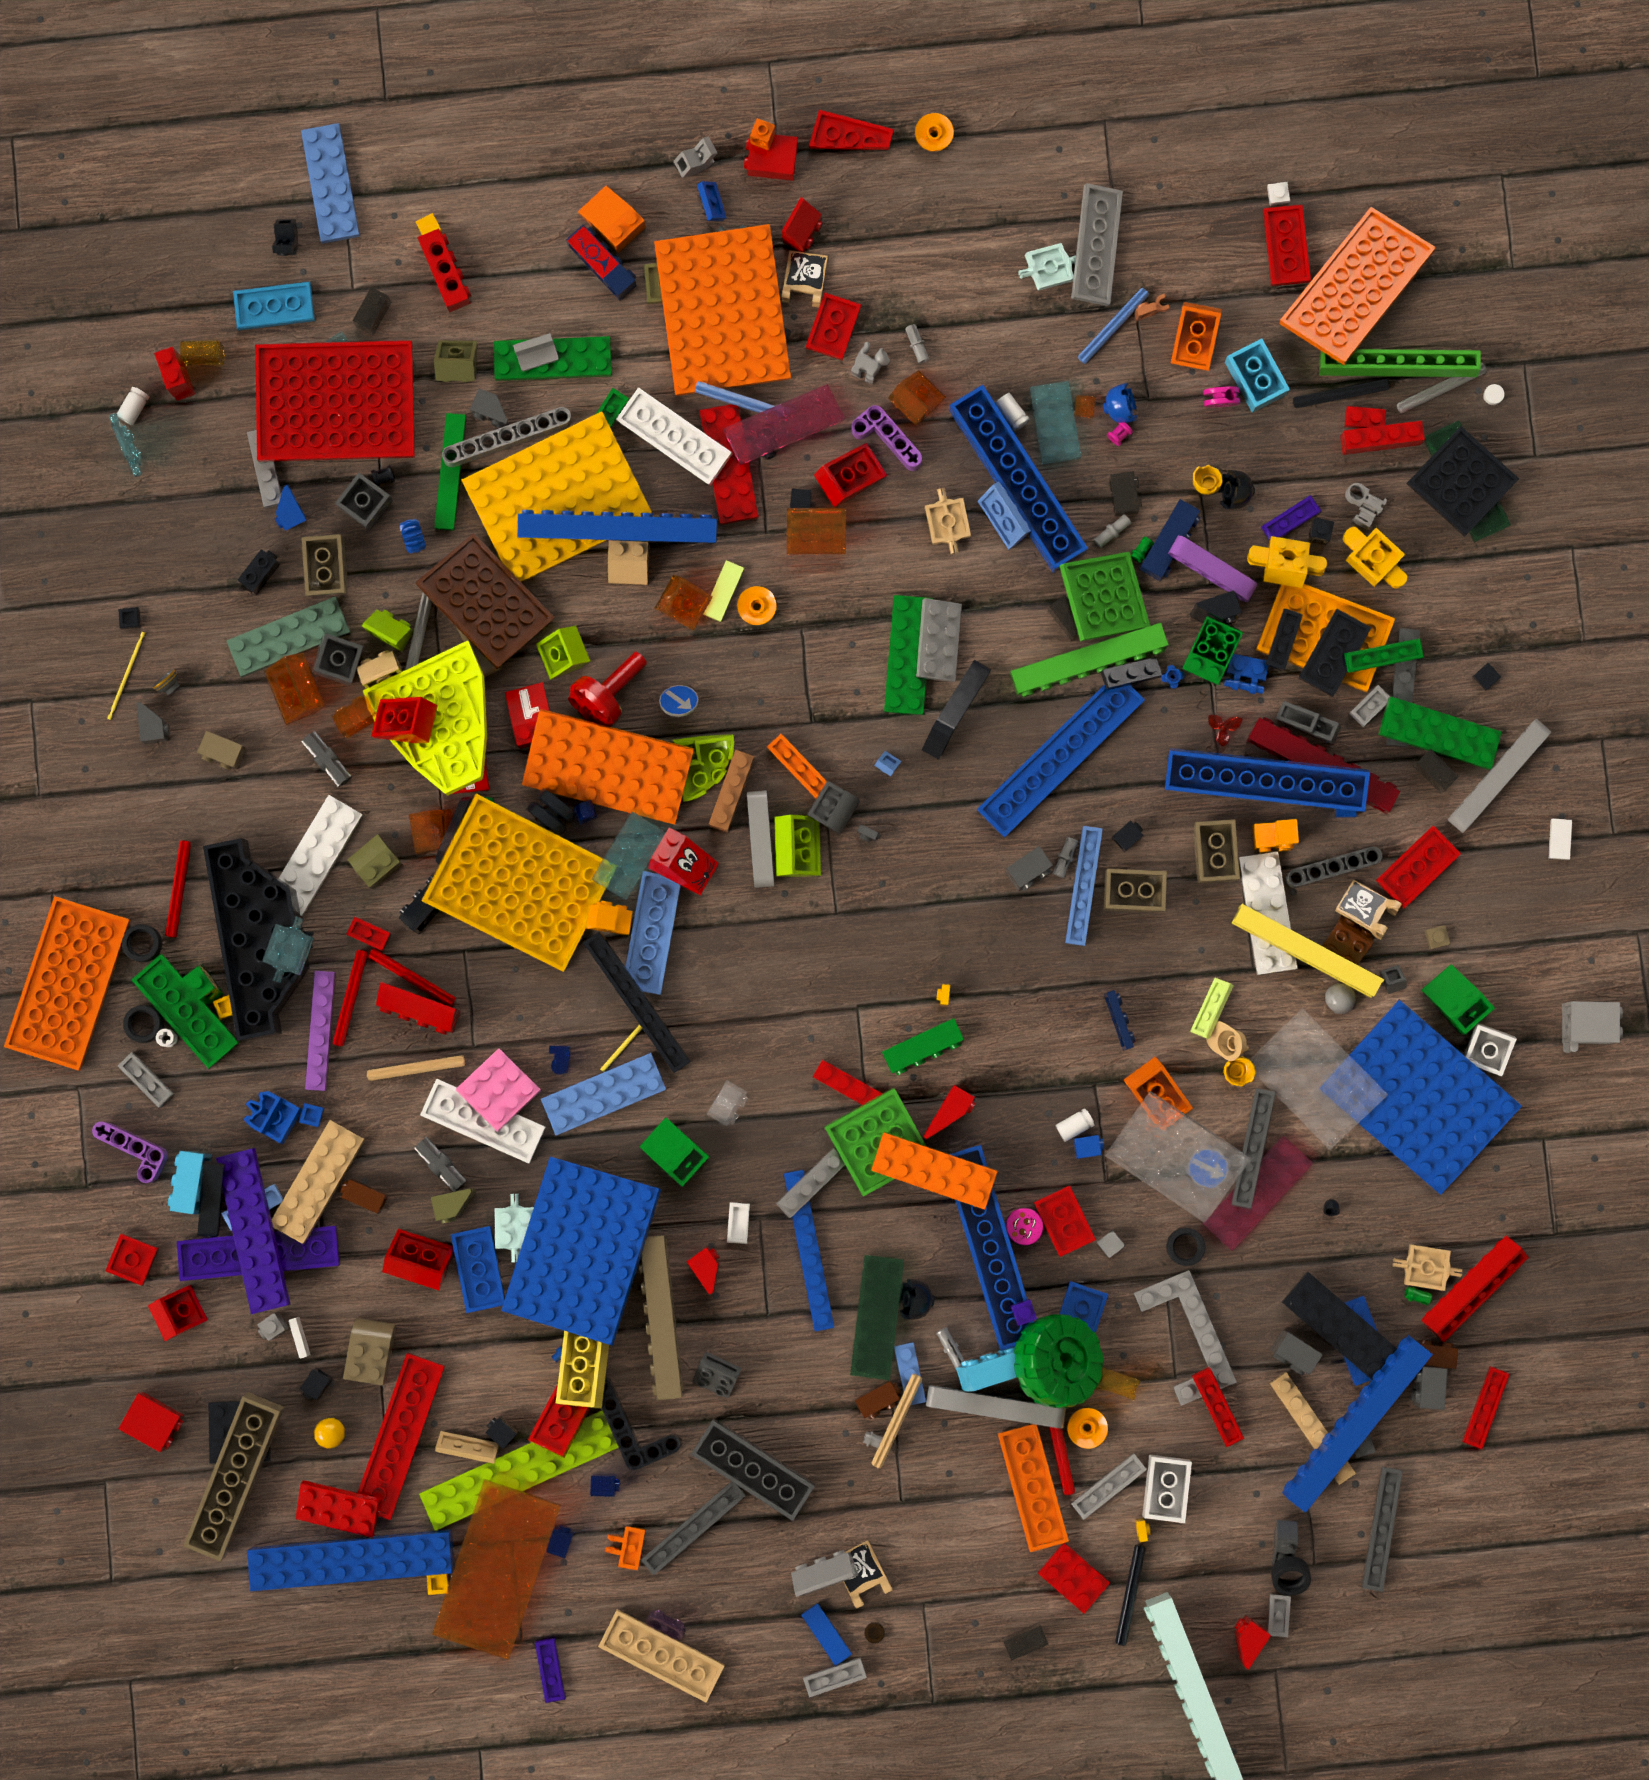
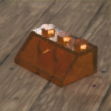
[787,508,846,554]
[264,653,325,725]

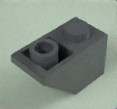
[470,388,509,428]
[1272,1520,1298,1565]

